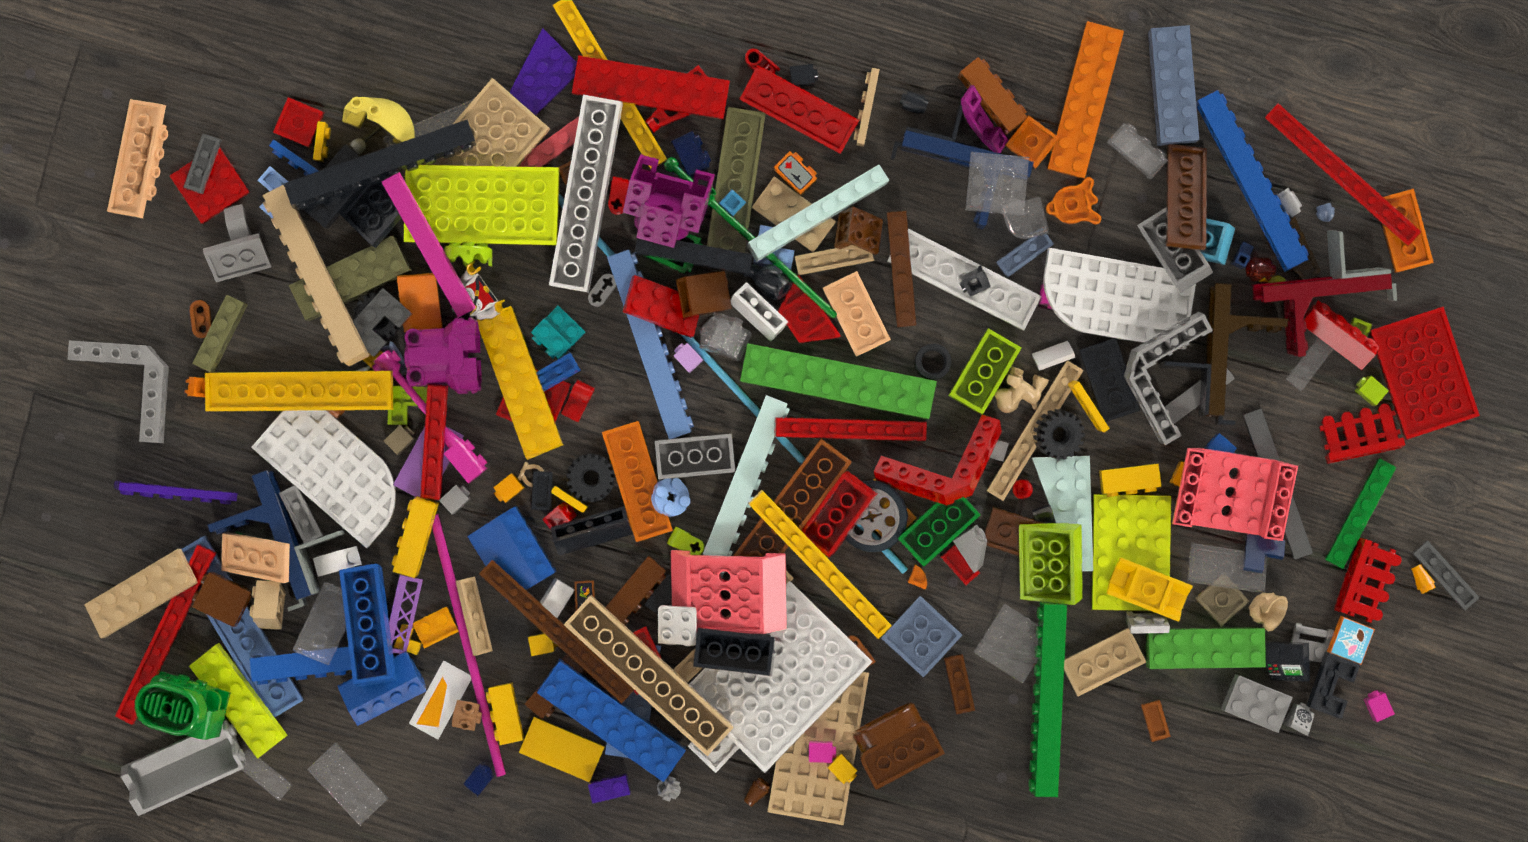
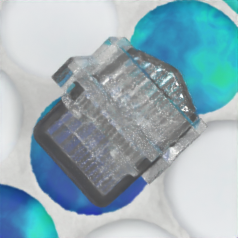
[699,313,751,361]

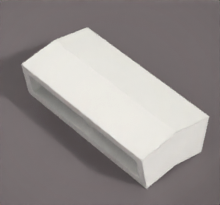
[540,578,575,618]

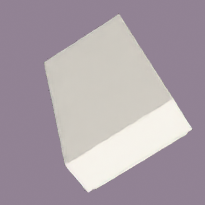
[1032,341,1075,371]

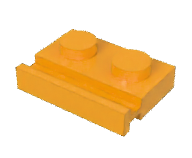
[413,606,459,648]

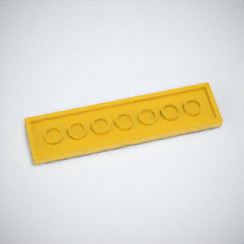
[477,306,563,460]

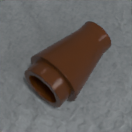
[744,777,770,807]

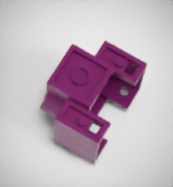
[623,154,715,248]

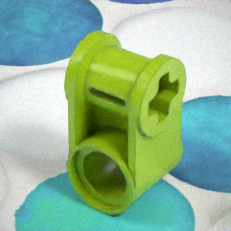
[667,526,705,555]

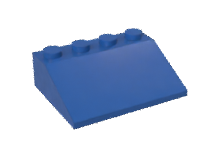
[468,506,557,602]

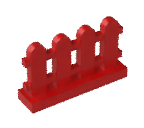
[1319,404,1405,464]
[1334,538,1401,623]

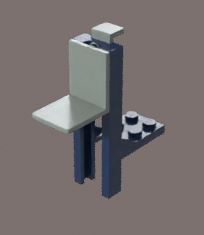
[208,471,345,611]

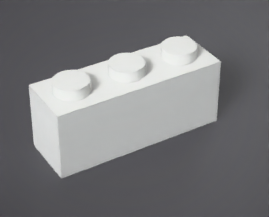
[730,282,788,342]

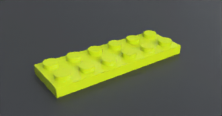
[189,643,288,759]

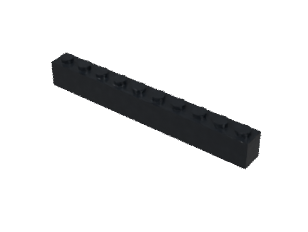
[284,120,476,210]

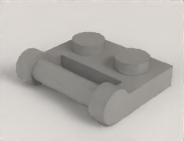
[1126,611,1170,634]
[1291,623,1334,662]

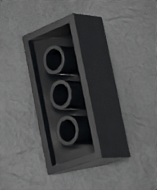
[693,628,775,676]

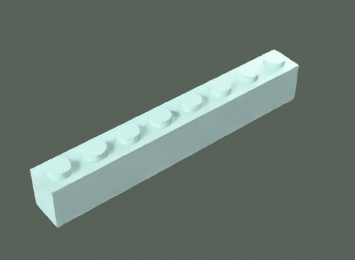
[747,165,889,262]

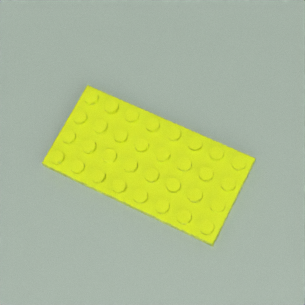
[404,165,559,245]

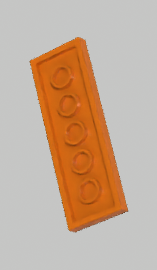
[602,421,673,542]

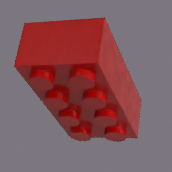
[801,471,878,557]

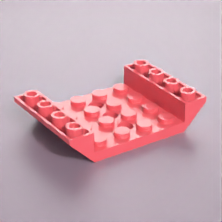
[1172,448,1298,541]
[671,550,787,634]

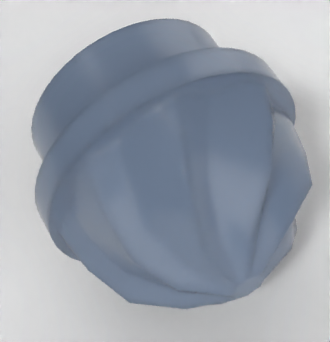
[1316,203,1335,222]

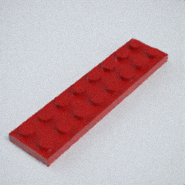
[572,55,730,119]

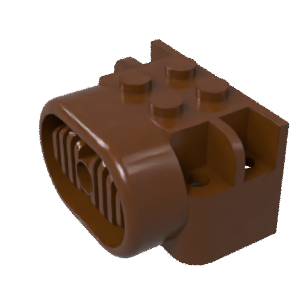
[853,703,945,790]

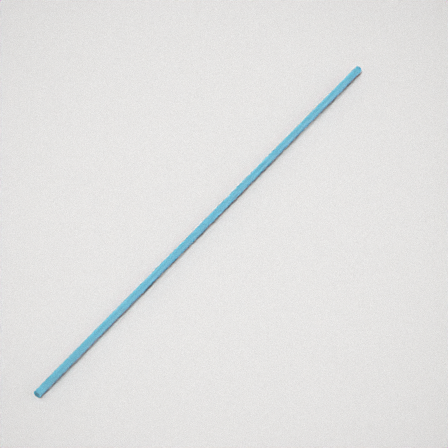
[558,194,908,574]

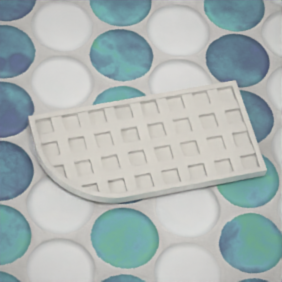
[1043,248,1196,350]
[251,410,396,548]

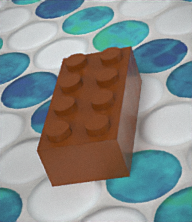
[958,57,1027,136]

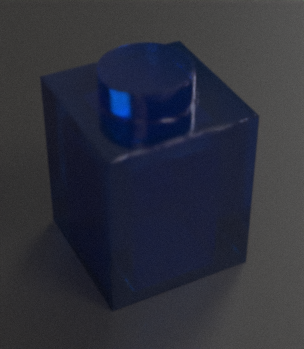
[463,764,494,796]

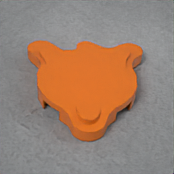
[1046,177,1101,225]

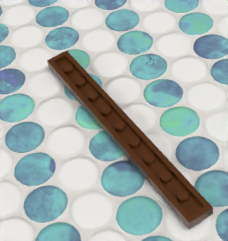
[479,560,634,704]

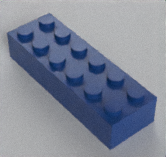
[339,564,397,687]

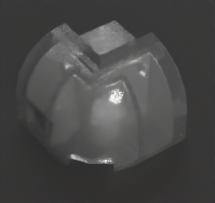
[1001,197,1049,239]

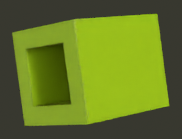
[1355,376,1389,406]

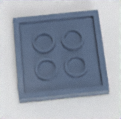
[881,596,962,677]

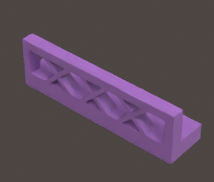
[389,574,423,654]

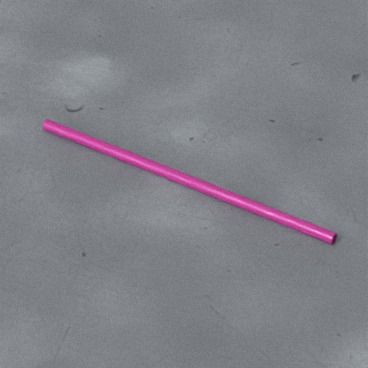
[432,514,506,777]

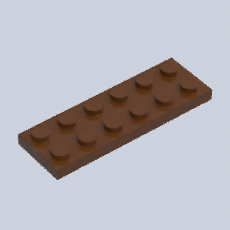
[1166,144,1207,250]

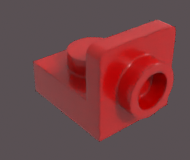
[542,501,577,530]

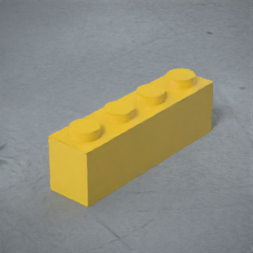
[392,496,439,578]

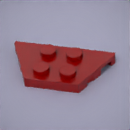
[778,275,841,343]

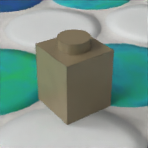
[384,425,416,455]

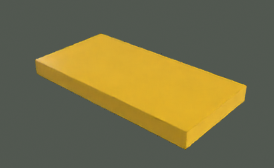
[519,717,605,782]

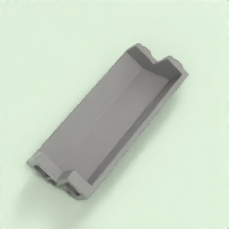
[121,719,246,816]

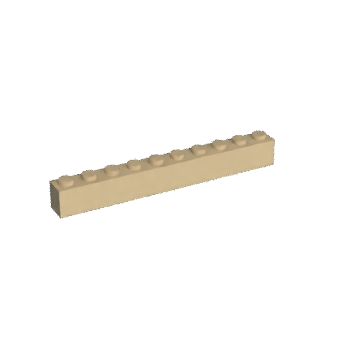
[263,185,369,366]

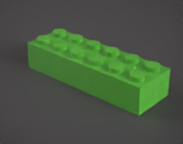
[1146,627,1266,669]

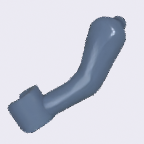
[381,341,407,376]

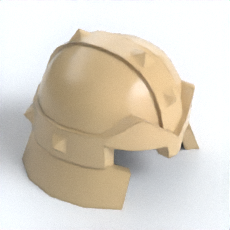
[1248,592,1288,632]

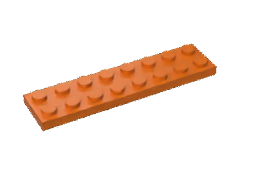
[1047,21,1124,179]

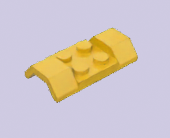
[1106,558,1193,622]

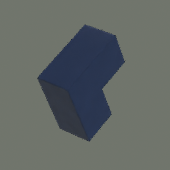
[1230,242,1254,269]

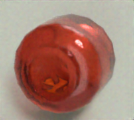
[1245,257,1276,282]

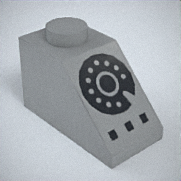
[1283,702,1314,736]

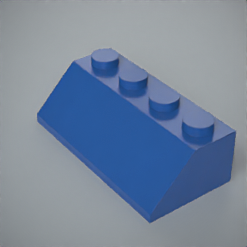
[338,651,426,726]

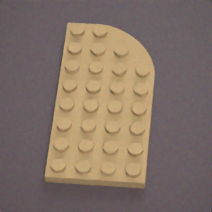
[767,672,869,825]

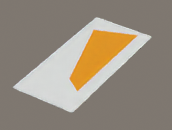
[409,661,471,739]

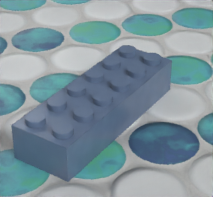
[1148,25,1199,146]

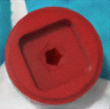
[1013,480,1033,499]

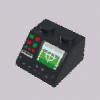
[1265,642,1310,681]

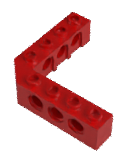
[874,415,1002,505]

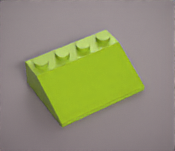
[1019,523,1083,605]

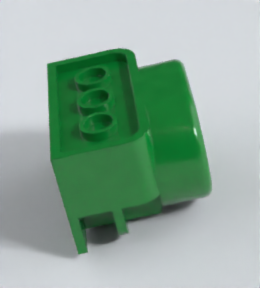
[135,671,231,740]

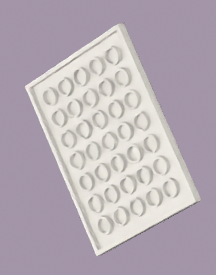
[689,581,873,773]

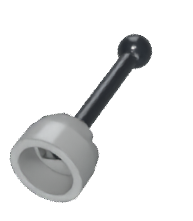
[349,126,383,155]

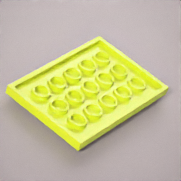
[1092,494,1171,611]

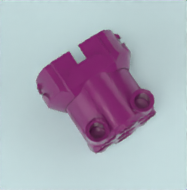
[404,317,482,394]

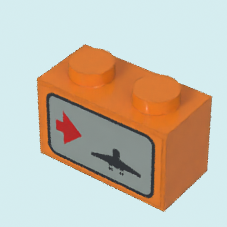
[774,151,817,196]

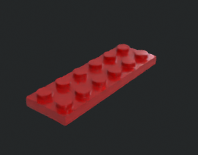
[740,65,859,154]

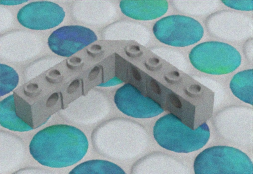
[1124,312,1213,445]
[68,341,169,443]

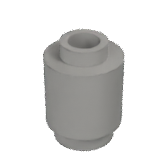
[1277,188,1302,217]

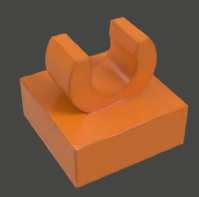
[185,377,205,398]

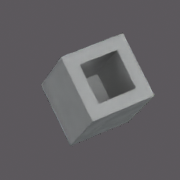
[439,485,471,514]

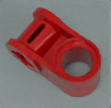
[745,49,780,74]
[608,176,630,215]

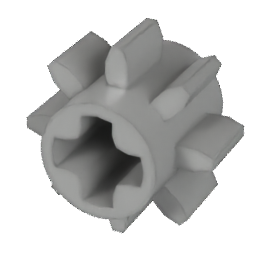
[657,776,681,802]

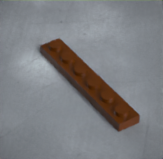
[887,211,917,327]

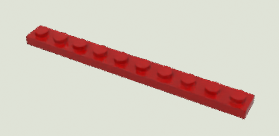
[1265,104,1421,246]
[115,544,216,725]

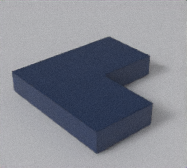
[1243,533,1285,573]

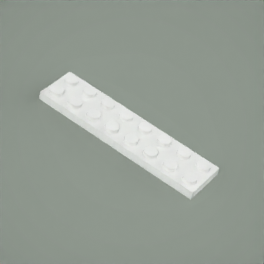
[887,229,1041,331]

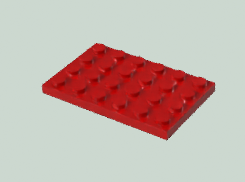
[1369,307,1480,440]

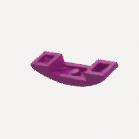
[961,85,1009,153]

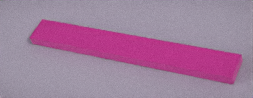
[382,172,476,317]

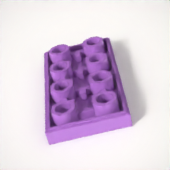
[393,426,464,500]

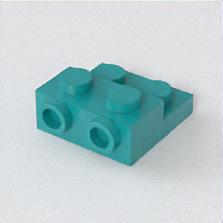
[531,306,586,359]

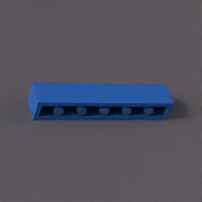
[249,647,351,685]

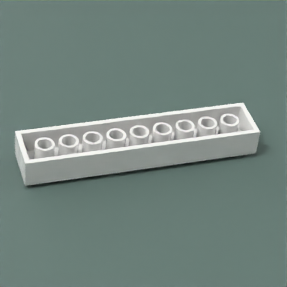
[549,95,623,293]

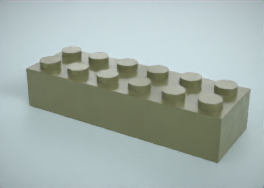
[289,236,412,321]

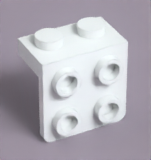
[658,605,697,646]

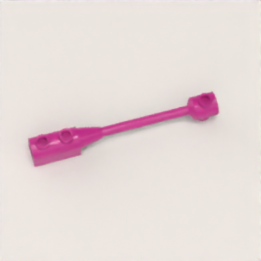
[372,350,487,483]

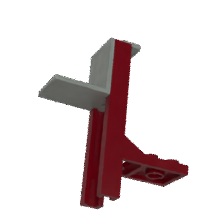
[1252,230,1397,357]

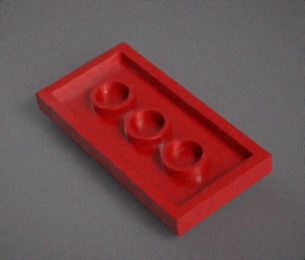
[622,275,699,338]

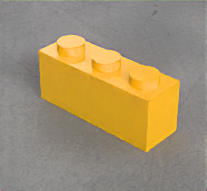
[1099,464,1161,497]
[486,682,524,745]

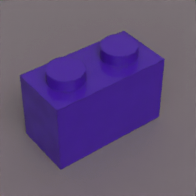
[588,773,631,804]

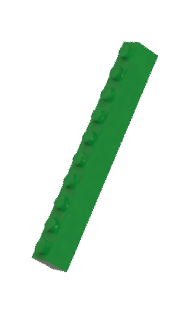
[1029,602,1067,797]

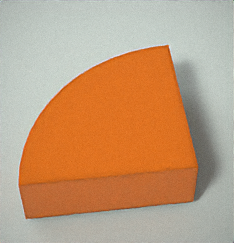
[908,565,927,589]

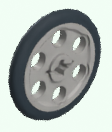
[845,480,908,552]

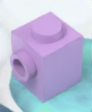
[674,343,703,373]

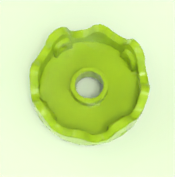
[444,242,493,267]

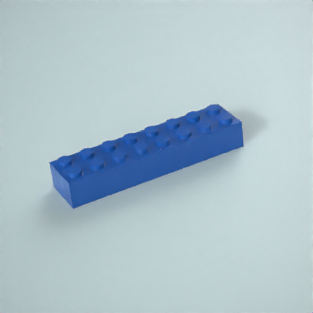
[537,659,686,782]

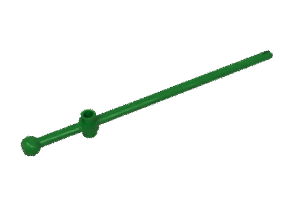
[664,157,837,318]

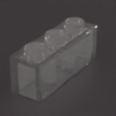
[1107,123,1168,179]

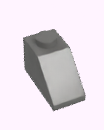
[953,525,987,573]

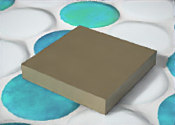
[1195,573,1250,627]

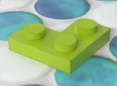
[388,386,427,425]

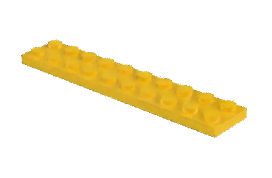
[205,371,393,411]

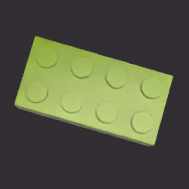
[948,328,1021,415]

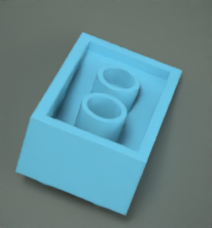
[1200,219,1235,265]

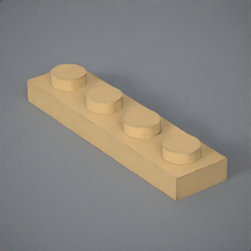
[853,68,880,147]
[795,245,874,275]
[456,576,493,656]

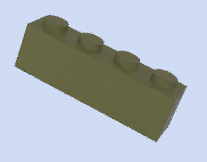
[192,295,248,373]

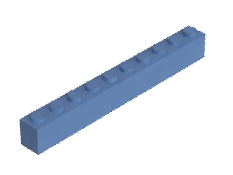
[607,250,694,439]

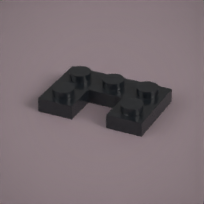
[1306,652,1360,719]

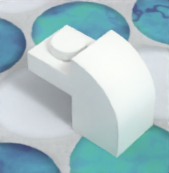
[313,546,362,577]

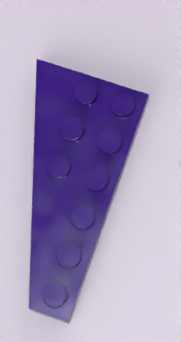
[509,28,577,116]
[114,481,237,504]

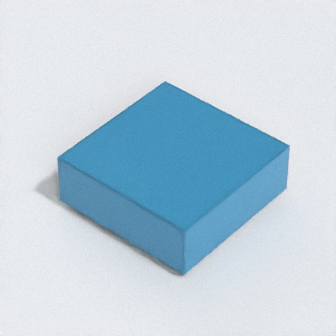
[719,190,746,216]

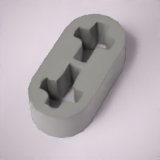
[588,274,617,307]

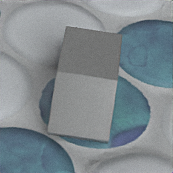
[224,204,251,241]

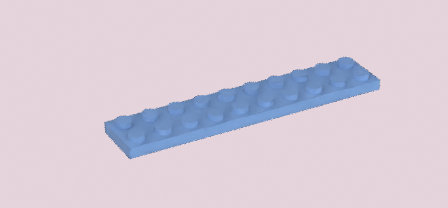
[182,535,304,717]

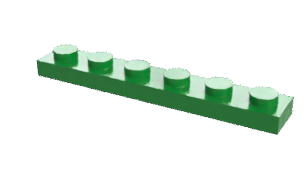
[1325,458,1397,569]

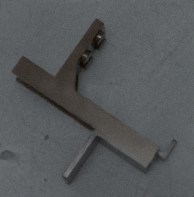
[1159,283,1288,426]

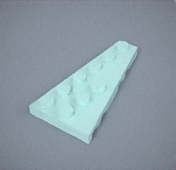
[1032,456,1093,571]

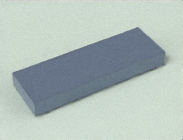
[996,229,1054,278]

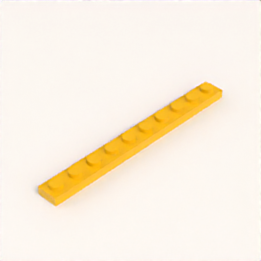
[553,0,667,169]
[748,490,892,639]

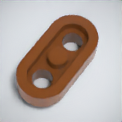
[190,300,212,339]

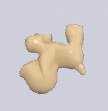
[994,366,1049,413]

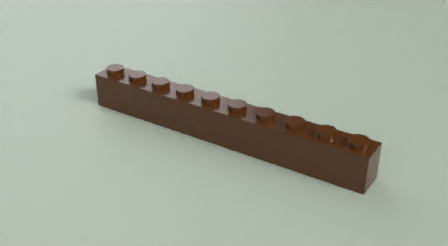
[525,556,666,719]

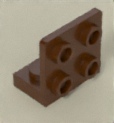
[834,207,883,255]

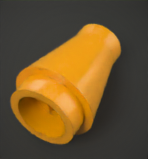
[1411,564,1436,594]

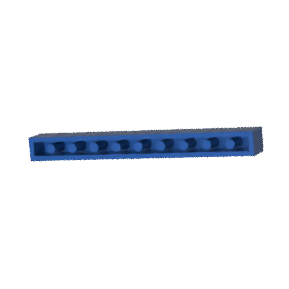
[1196,90,1309,272]

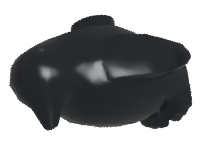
[744,262,793,300]

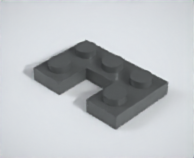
[353,288,412,357]

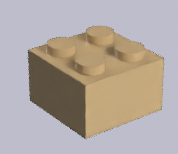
[250,580,286,629]

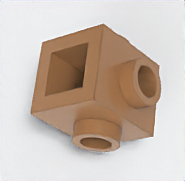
[452,700,482,731]

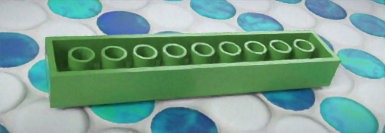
[740,343,937,419]

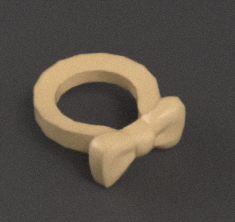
[518,462,544,487]

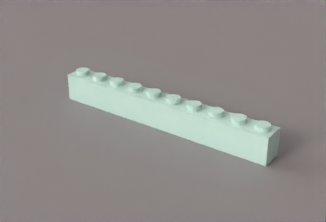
[703,395,790,578]

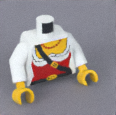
[452,261,509,320]

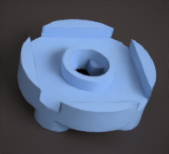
[651,478,690,517]

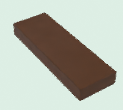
[944,654,975,715]

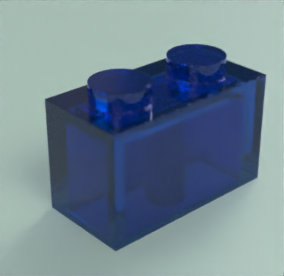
[672,131,711,177]

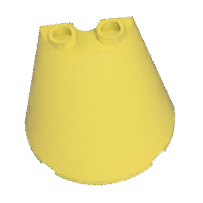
[342,97,415,144]

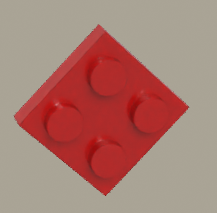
[273,97,324,148]

